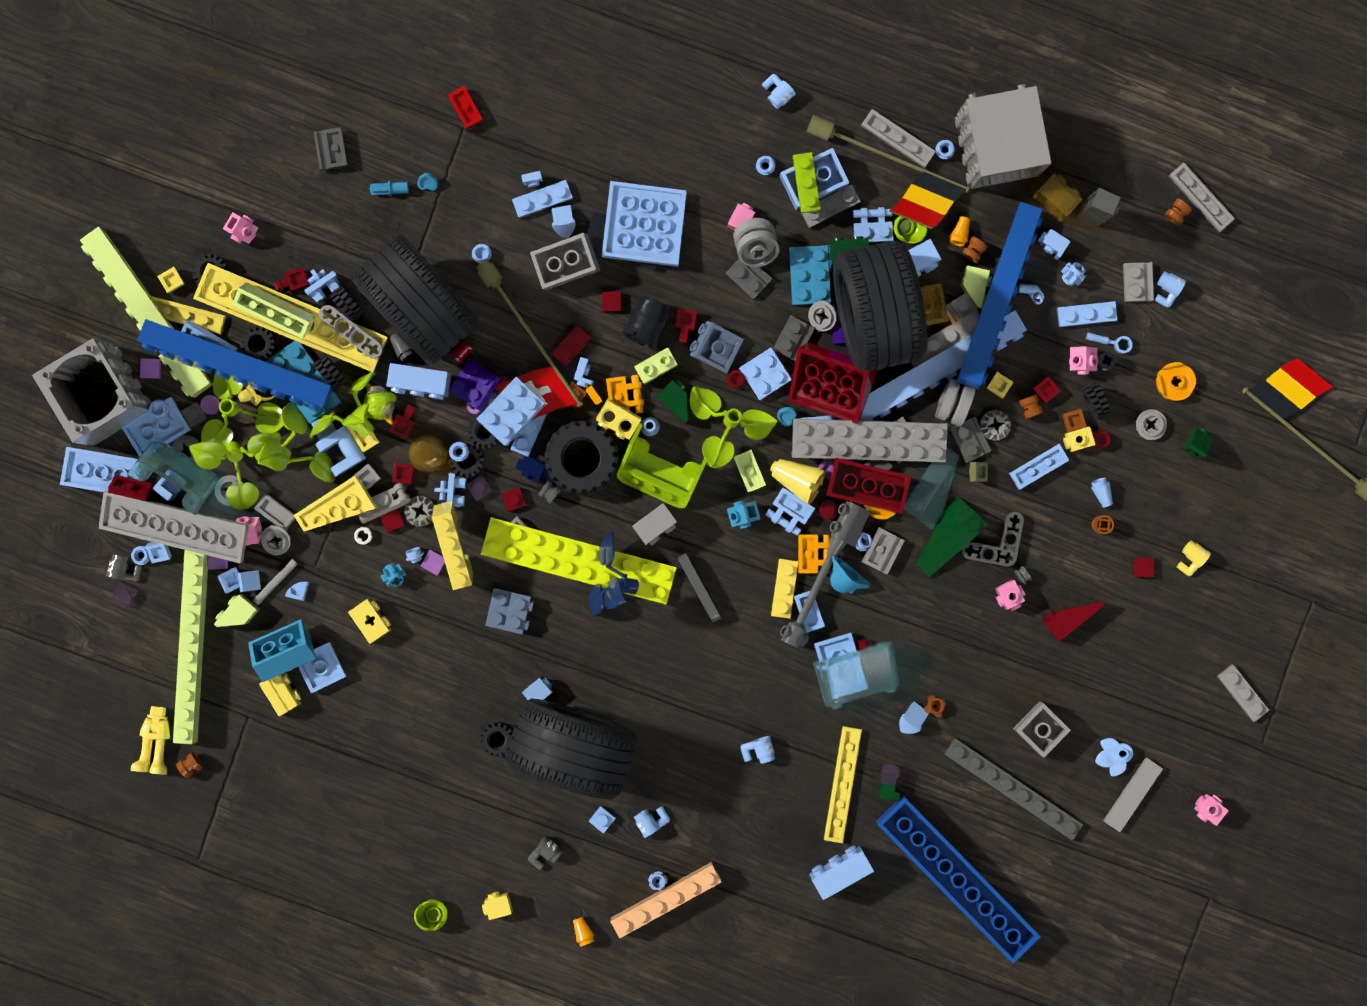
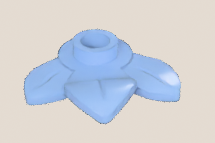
[1095,738,1133,776]

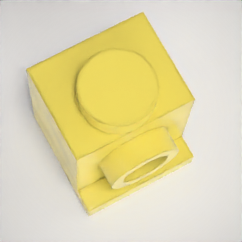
[1063,427,1095,452]

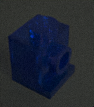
[516,456,546,483]

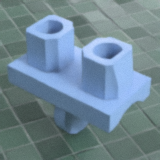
[305,269,341,303]
[434,473,467,507]

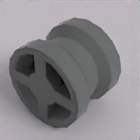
[538,480,561,504]

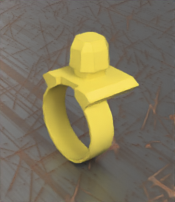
[238,384,274,406]

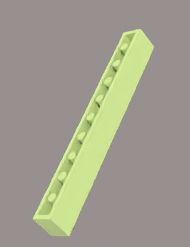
[80,227,213,398]
[173,550,208,744]

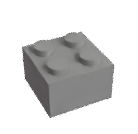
[632,503,677,546]
[1013,701,1071,758]

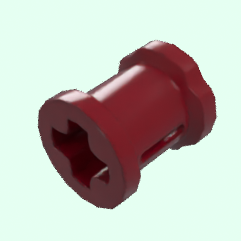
[449,339,475,364]

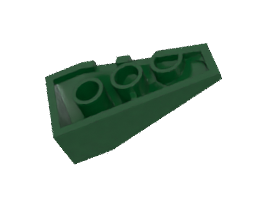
[916,497,987,577]

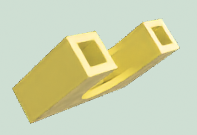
[432,501,473,590]

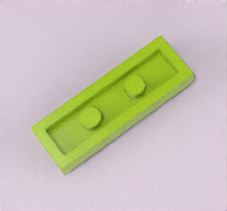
[793,152,821,213]

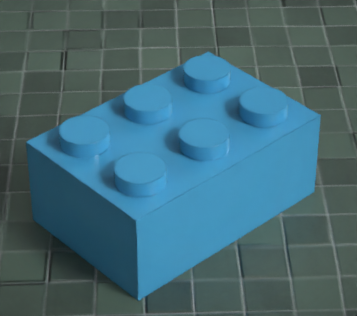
[248,619,316,682]

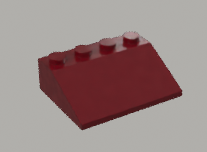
[788,342,876,424]

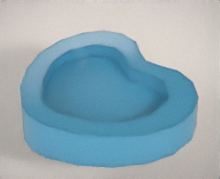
[417,173,438,190]
[777,407,797,426]

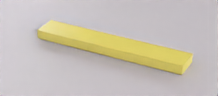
[824,726,862,843]

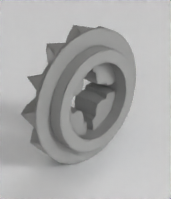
[808,301,838,331]
[1136,409,1167,440]
[980,410,1011,441]
[214,475,243,506]
[404,496,434,527]
[261,525,291,555]

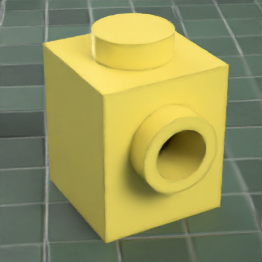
[482,892,513,920]

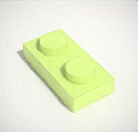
[733,450,766,492]

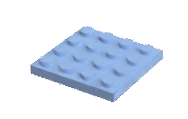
[602,181,686,267]

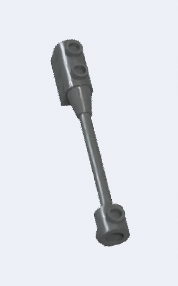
[780,501,870,648]

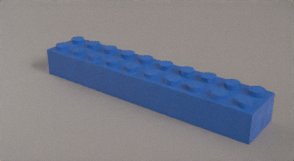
[137,319,334,413]
[876,795,1040,963]

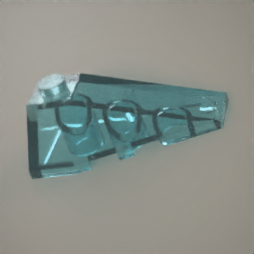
[903,447,959,530]

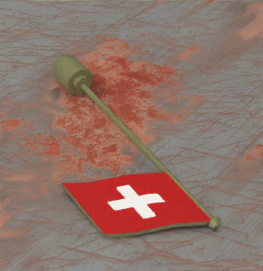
[476,260,583,419]

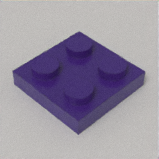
[449,358,501,411]

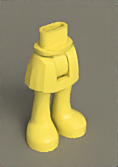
[131,706,170,775]

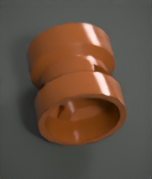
[1165,199,1192,226]
[962,237,988,263]
[1019,394,1044,419]
[1092,515,1114,534]
[176,752,203,779]

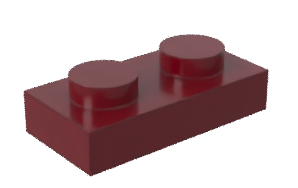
[552,325,591,367]
[108,475,152,501]

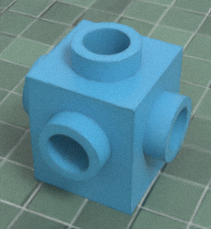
[727,500,761,529]

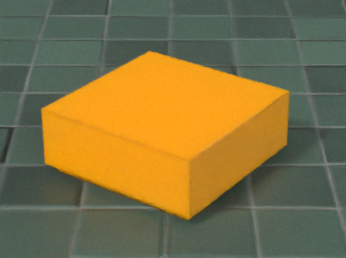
[586,385,603,406]

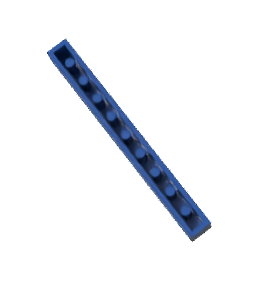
[957,202,1043,390]

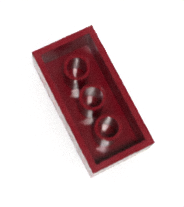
[825,458,912,514]

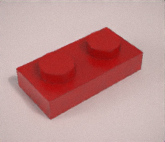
[448,86,483,129]

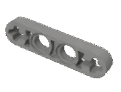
[319,305,383,359]

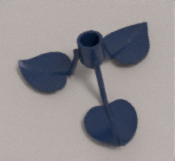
[588,532,639,616]

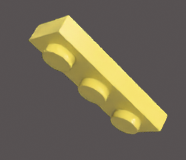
[771,559,798,618]

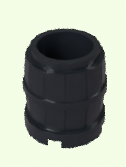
[621,296,671,350]

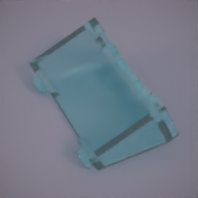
[128,440,218,515]
[813,641,900,710]

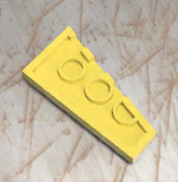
[294,475,378,531]

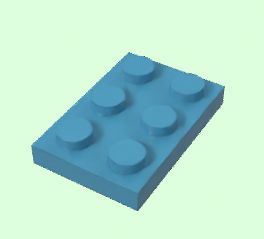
[789,245,831,306]

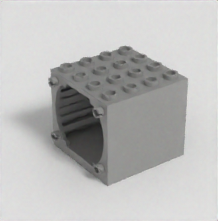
[955,84,1051,189]
[32,338,152,446]

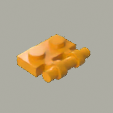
[606,375,644,417]
[798,535,833,573]

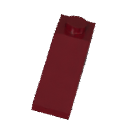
[1042,601,1104,641]

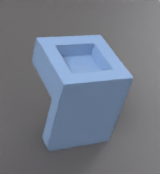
[153,471,186,501]

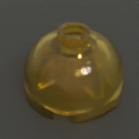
[409,435,447,472]

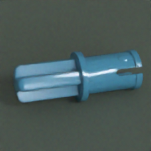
[370,181,409,196]

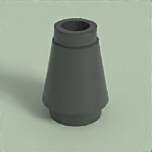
[389,333,415,362]

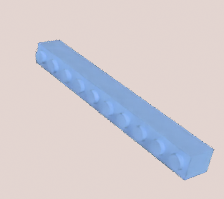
[860,310,1027,421]

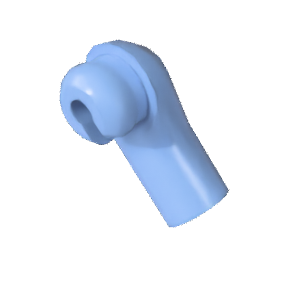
[1018,283,1044,304]

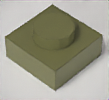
[969,462,988,482]

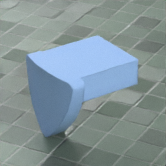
[552,205,575,239]
[899,702,928,734]

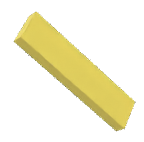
[151,296,227,335]

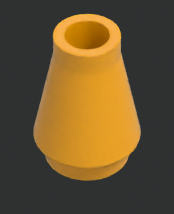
[949,217,971,247]
[573,917,595,947]

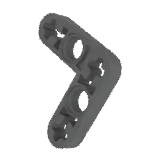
[961,512,1024,566]

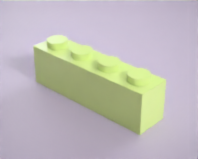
[232,282,316,339]

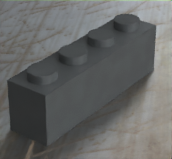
[1077,188,1121,226]

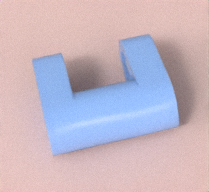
[315,426,366,477]

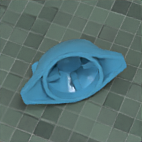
[829,556,870,594]

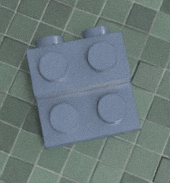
[690,321,744,374]
[485,588,534,634]

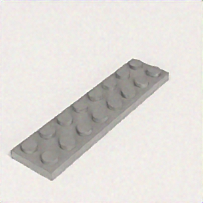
[792,418,947,462]
[99,491,249,563]

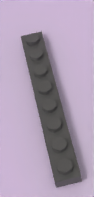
[944,738,1083,841]

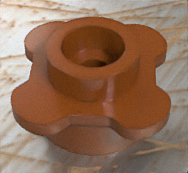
[924,695,946,717]

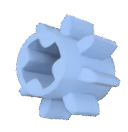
[1061,262,1086,286]

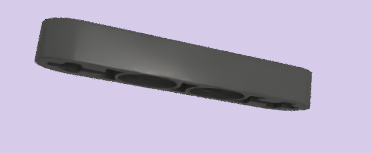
[677,553,721,623]

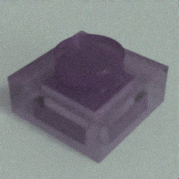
[466,475,493,501]
[111,581,139,607]

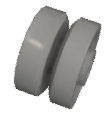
[733,218,780,267]
[935,378,976,427]

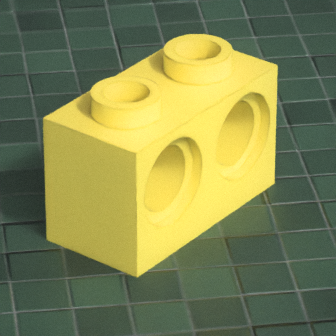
[596,398,641,440]

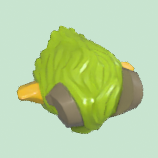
[364,383,397,425]

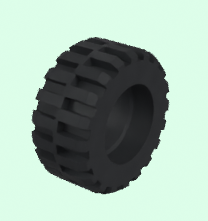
[545,421,619,495]

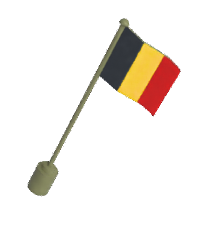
[806,114,970,229]
[1242,359,1367,502]

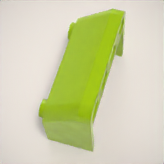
[617,423,707,508]

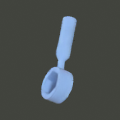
[1086,332,1132,354]

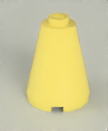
[770,459,826,504]

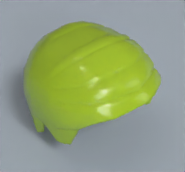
[894,216,927,244]
[414,899,447,932]

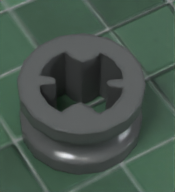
[1014,566,1032,585]

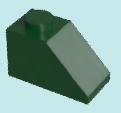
[657,380,688,424]
[1180,428,1213,459]

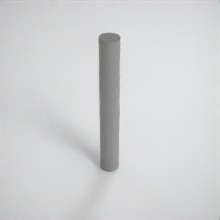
[253,559,298,605]

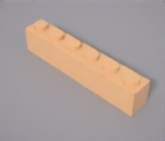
[610,862,721,938]

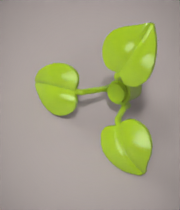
[310,371,376,438]
[201,374,284,447]
[690,386,777,468]
[258,403,335,483]
[190,432,281,510]

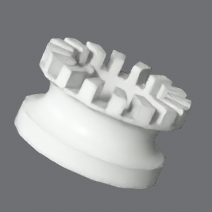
[354,527,372,544]

